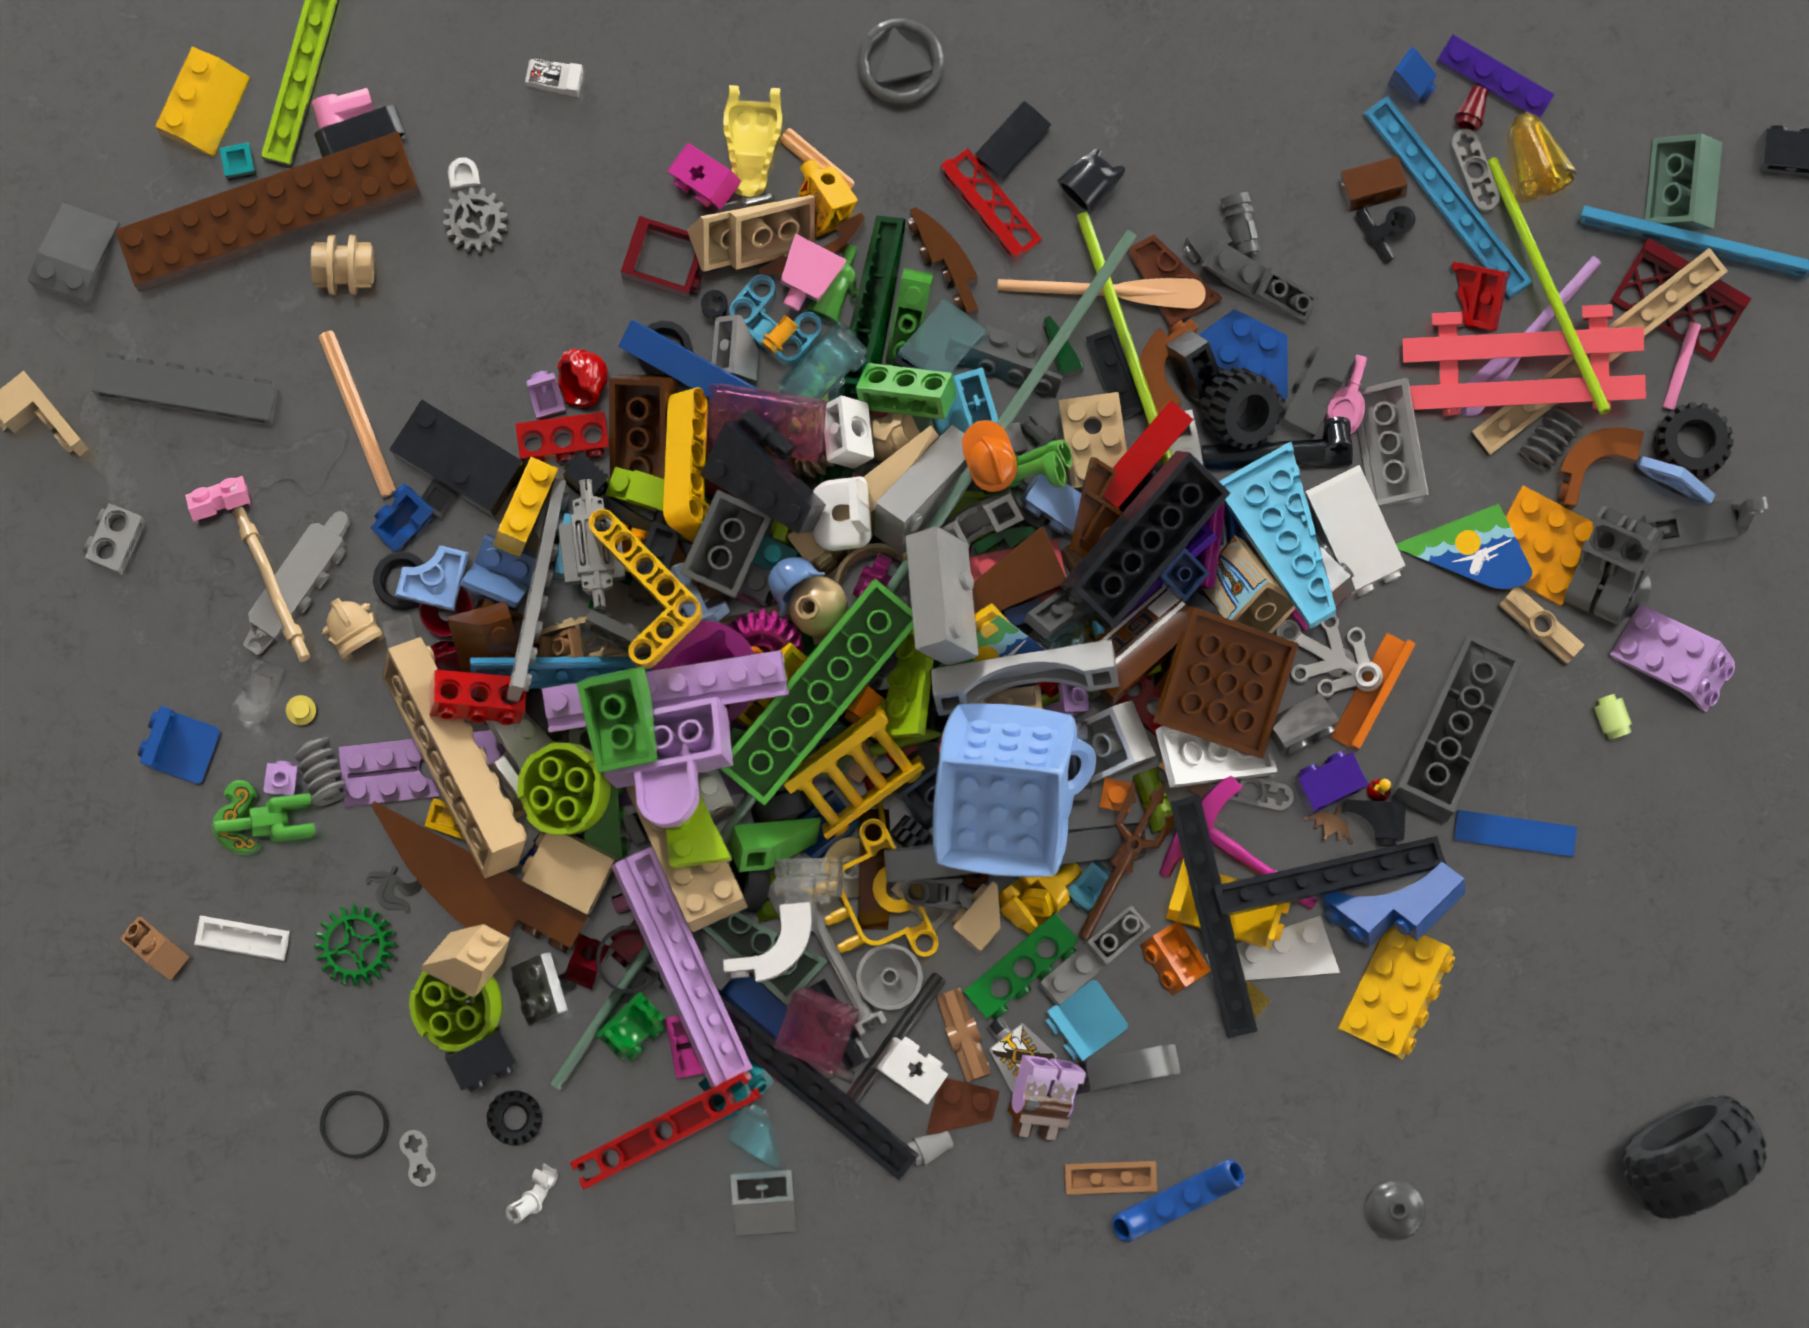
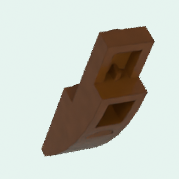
[907,207,979,318]

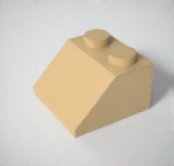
[421,924,510,998]

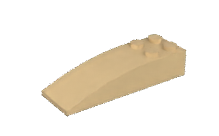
[787,426,940,575]

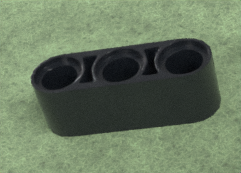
[314,105,405,157]

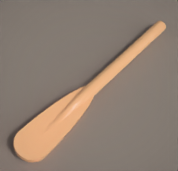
[998,278,1206,309]

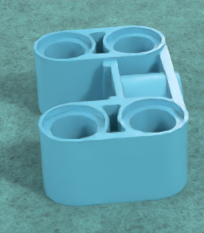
[729,274,822,366]

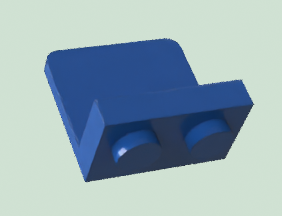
[138,705,220,784]

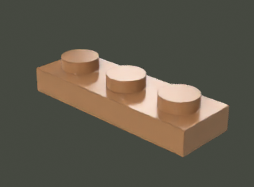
[1064,1161,1157,1195]

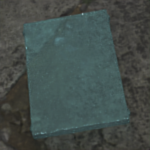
[898,298,987,373]

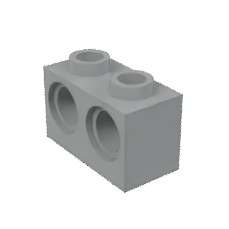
[83,503,146,576]

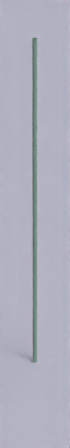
[550,229,1137,1090]

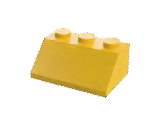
[155,46,250,158]

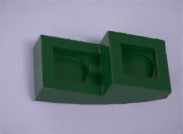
[973,526,1038,555]

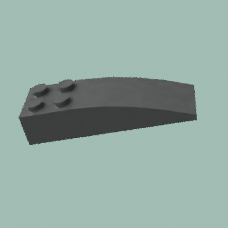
[1392,633,1522,823]

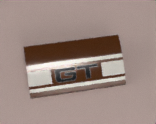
[1093,586,1189,705]

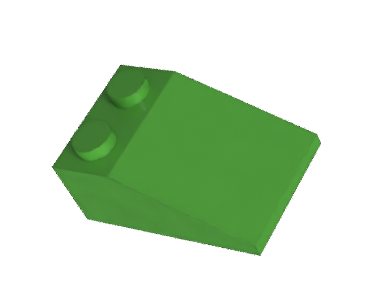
[576,666,657,773]

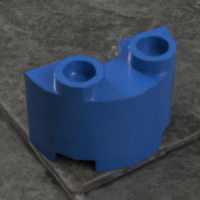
[370,483,435,552]

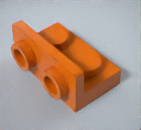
[1140,922,1211,995]

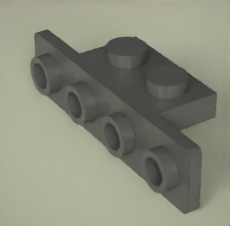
[944,325,1063,398]

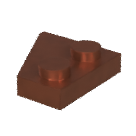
[927,1078,999,1134]

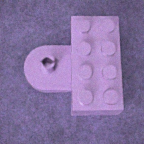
[604,697,733,828]

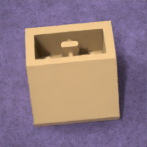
[951,882,1001,955]

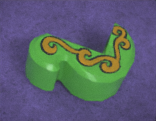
[212,780,264,856]

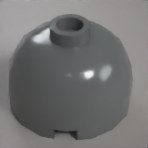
[1364,1180,1426,1241]

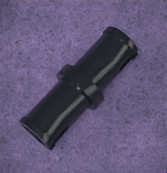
[738,408,796,461]

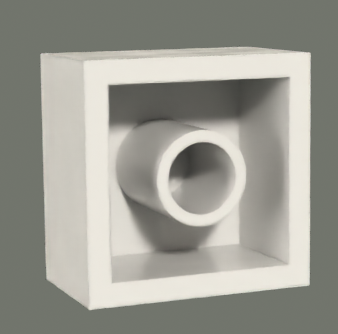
[1081,700,1156,783]

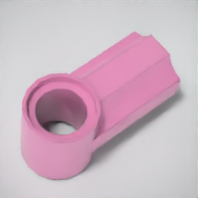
[312,88,374,130]

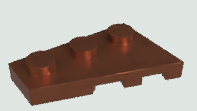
[1127,234,1223,327]

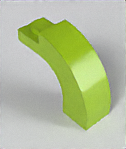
[605,467,712,512]

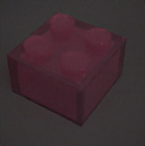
[774,986,860,1071]

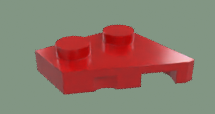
[1452,261,1510,331]

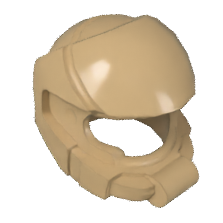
[870,413,920,462]

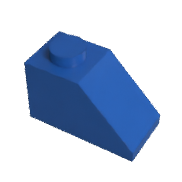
[1388,47,1437,105]

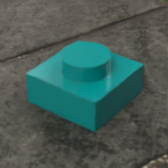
[219,142,255,179]

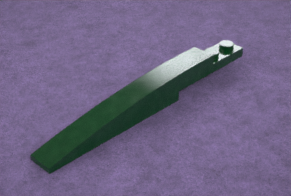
[816,215,906,487]

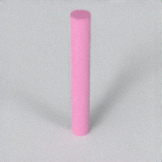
[1663,322,1701,410]

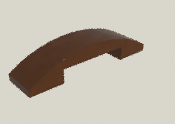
[757,212,864,281]
[857,809,891,930]

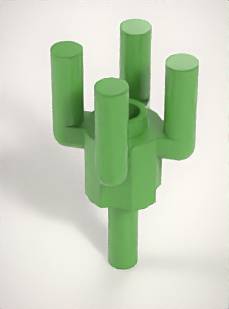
[213,793,315,842]

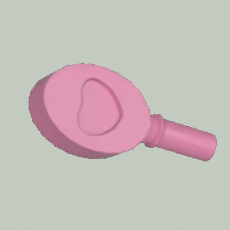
[1326,355,1367,434]

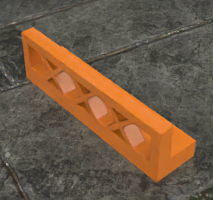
[1330,633,1416,752]

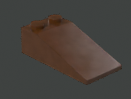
[609,374,678,480]

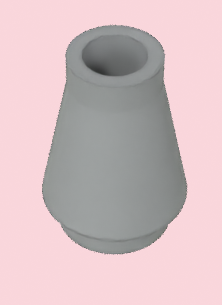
[907,1131,954,1167]

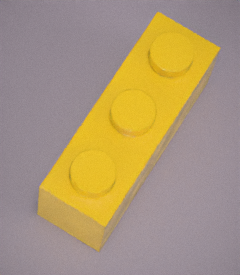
[492,457,558,557]

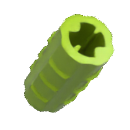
[1132,768,1175,833]

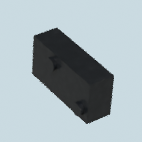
[389,399,526,518]

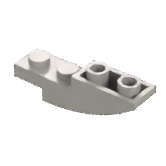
[1038,905,1151,1006]

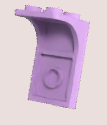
[1610,604,1735,712]

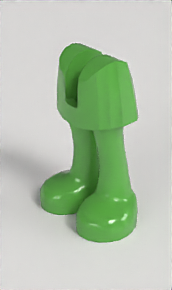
[1005,439,1072,489]

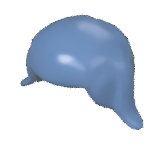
[768,557,825,617]

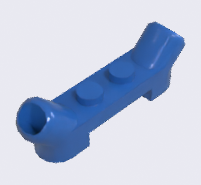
[1112,1159,1245,1243]

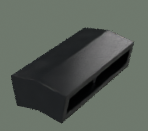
[975,101,1051,180]

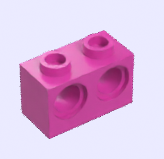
[665,1016,705,1080]

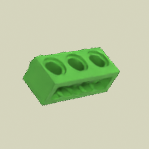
[856,363,957,420]

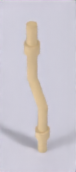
[233,507,310,662]

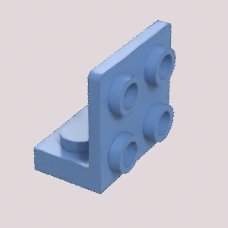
[460,533,536,608]

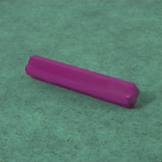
[1198,502,1226,589]

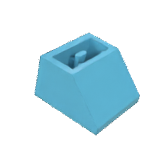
[933,367,998,436]

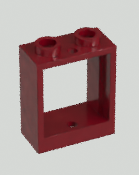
[620,216,702,299]

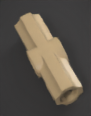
[1499,587,1584,665]

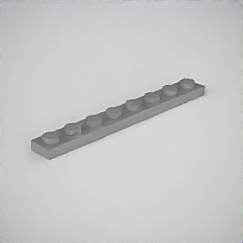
[507,478,569,702]

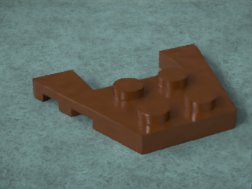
[1069,457,1123,558]

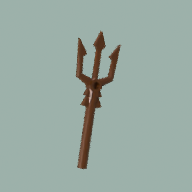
[1078,781,1175,940]

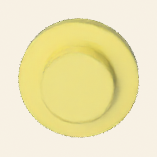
[286,695,316,726]

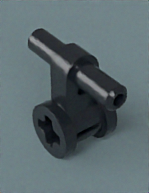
[1356,206,1416,263]

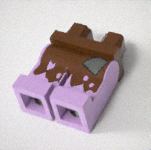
[1008,1055,1086,1141]

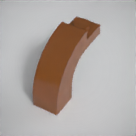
[1139,319,1199,414]
[1556,427,1644,510]

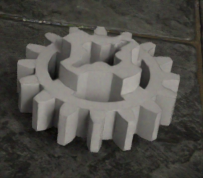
[443,187,508,253]

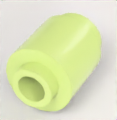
[1594,693,1632,740]

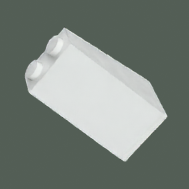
[1305,465,1406,597]

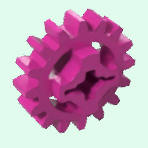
[852,553,892,597]

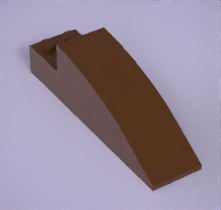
[371,801,591,954]

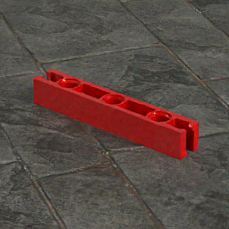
[569,1071,762,1190]

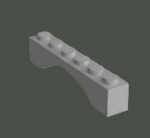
[931,639,1119,716]

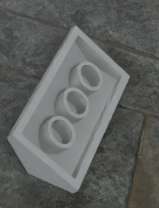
[1357,378,1429,507]

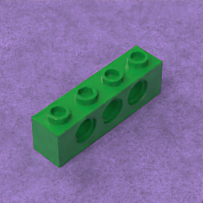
[963,913,1079,1020]

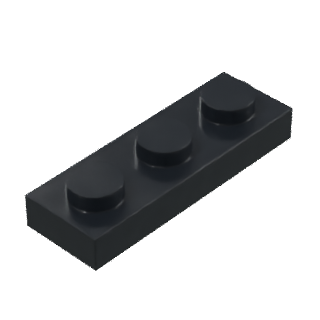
[1086,327,1144,420]

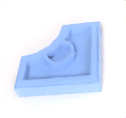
[1636,455,1716,504]
[395,545,469,612]

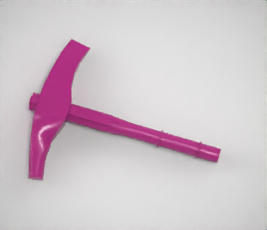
[1159,775,1318,910]

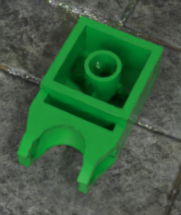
[596,992,667,1063]

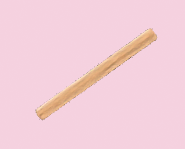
[319,331,396,498]

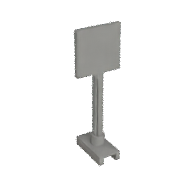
[767,860,887,1038]

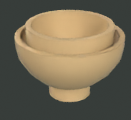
[788,576,848,637]

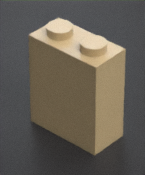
[522,831,619,914]

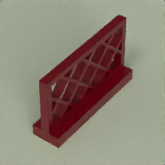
[1611,238,1752,361]

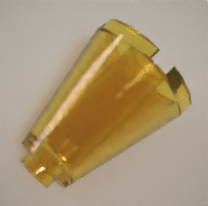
[1511,112,1577,199]

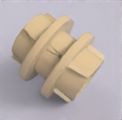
[311,235,374,295]

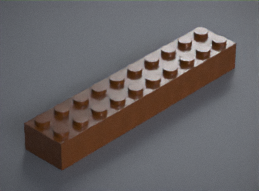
[115,131,421,292]

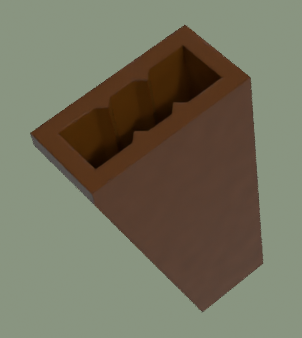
[972,527,1066,614]

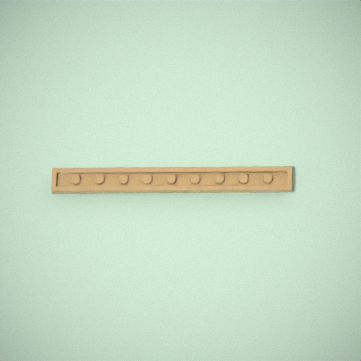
[1471,248,1728,455]

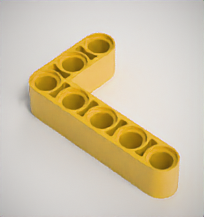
[663,387,710,542]
[588,509,703,669]

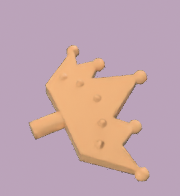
[1304,807,1353,844]

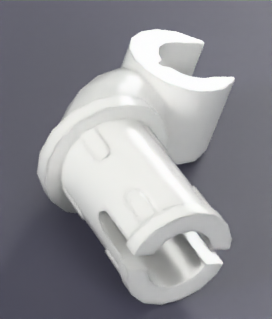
[505,1163,558,1224]

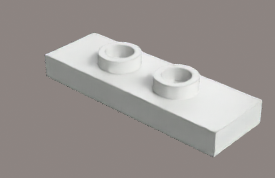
[194,916,290,962]

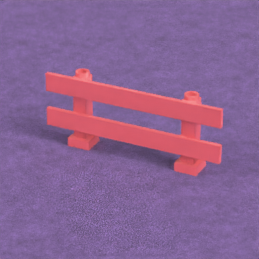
[1402,304,1646,416]

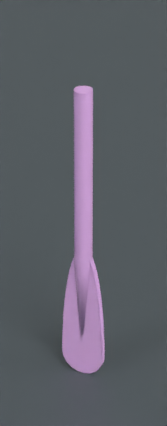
[1460,256,1602,417]

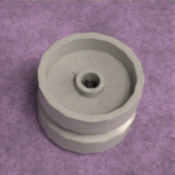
[856,942,923,1010]

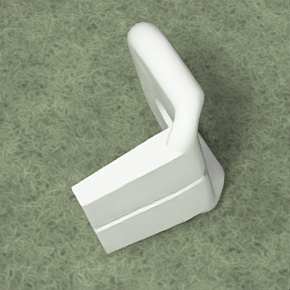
[813,477,871,551]

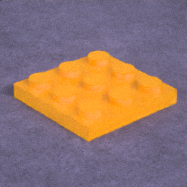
[1506,485,1594,607]

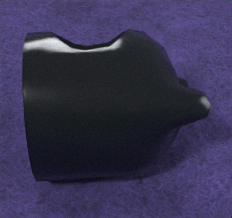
[1057,149,1125,214]

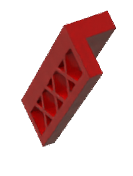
[940,148,1042,262]

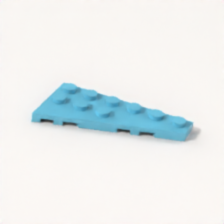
[1219,442,1336,629]

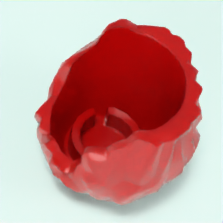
[557,349,608,408]

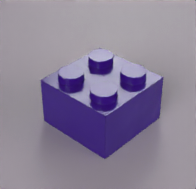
[1293,750,1369,816]

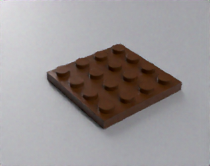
[1153,606,1299,759]

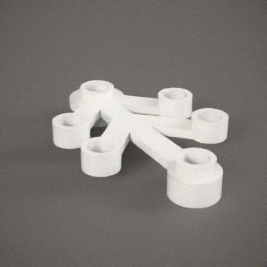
[1277,615,1383,698]

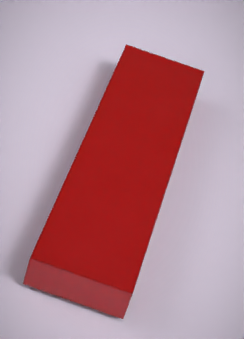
[1102,400,1194,509]

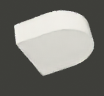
[448,158,481,191]

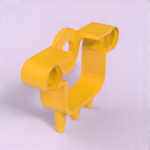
[811,819,939,957]

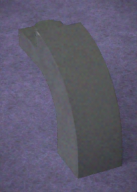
[1075,1044,1181,1095]

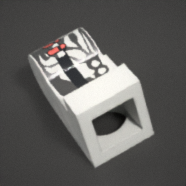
[525,59,583,98]

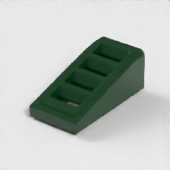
[1042,316,1084,379]

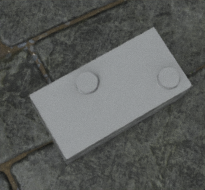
[874,425,973,554]
[906,526,979,666]

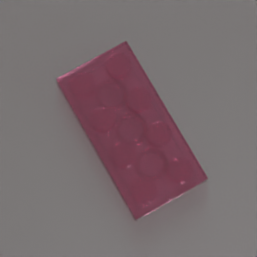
[706,383,827,461]

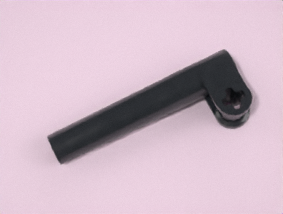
[1201,416,1353,469]

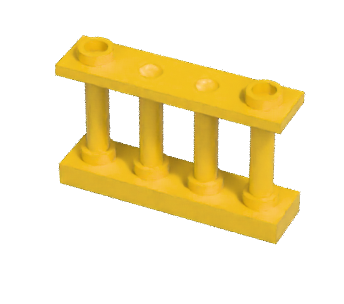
[783,705,925,839]

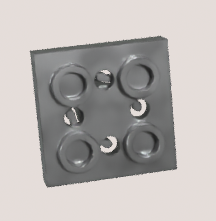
[511,952,575,1025]

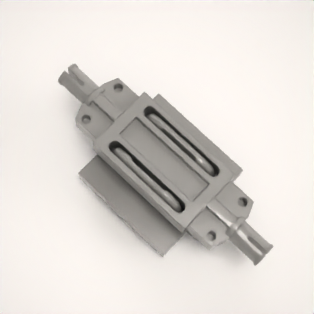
[558,479,626,610]

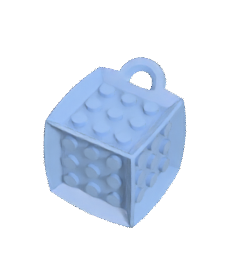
[933,704,1096,877]

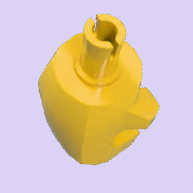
[998,863,1082,934]

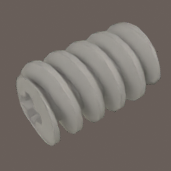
[295,737,348,806]

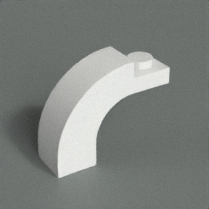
[723,902,812,983]

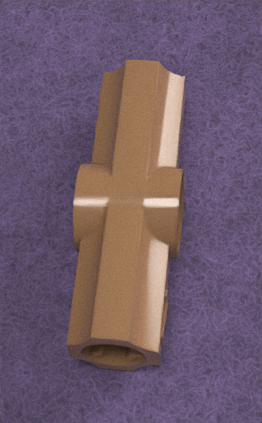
[936,988,991,1082]

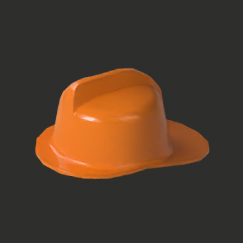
[962,420,1017,492]

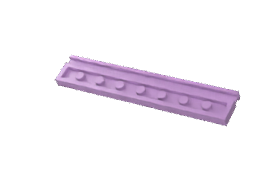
[542,650,789,732]
[611,846,752,1088]

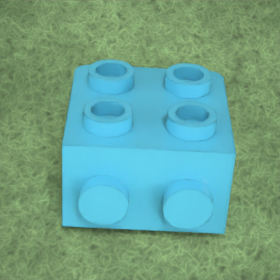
[1045,980,1128,1062]

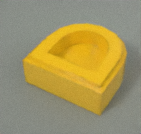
[1020,888,1055,917]

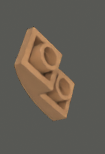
[532,628,583,658]

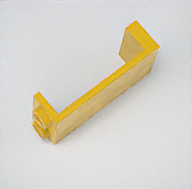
[1166,858,1291,950]

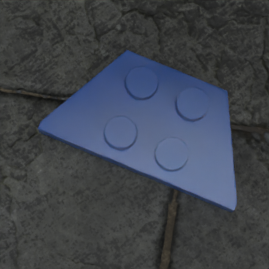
[1199,309,1288,402]

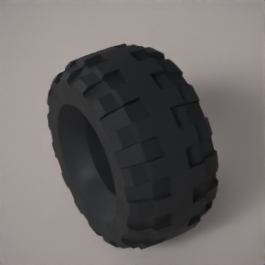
[1623,1095,1767,1219]

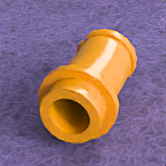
[761,315,799,354]

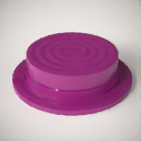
[652,621,755,722]

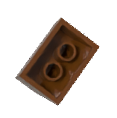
[447,601,530,699]

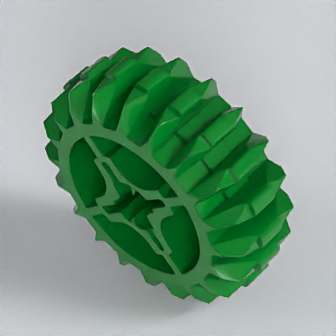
[314,905,397,987]

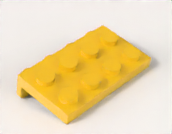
[1338,924,1455,1060]

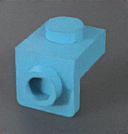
[1068,860,1111,912]

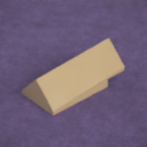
[687,195,815,271]

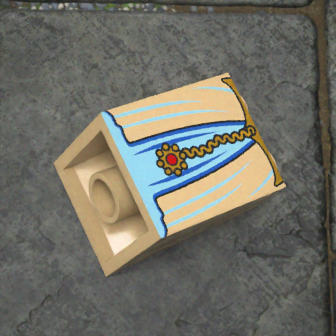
[1202,535,1296,634]

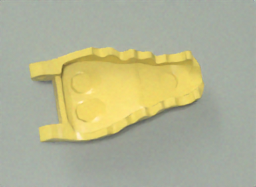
[723,85,782,197]

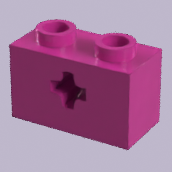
[667,143,742,210]

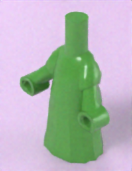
[805,244,858,324]

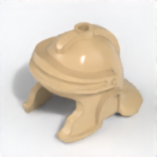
[322,598,385,662]

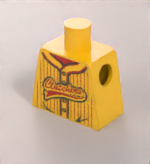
[798,160,858,237]

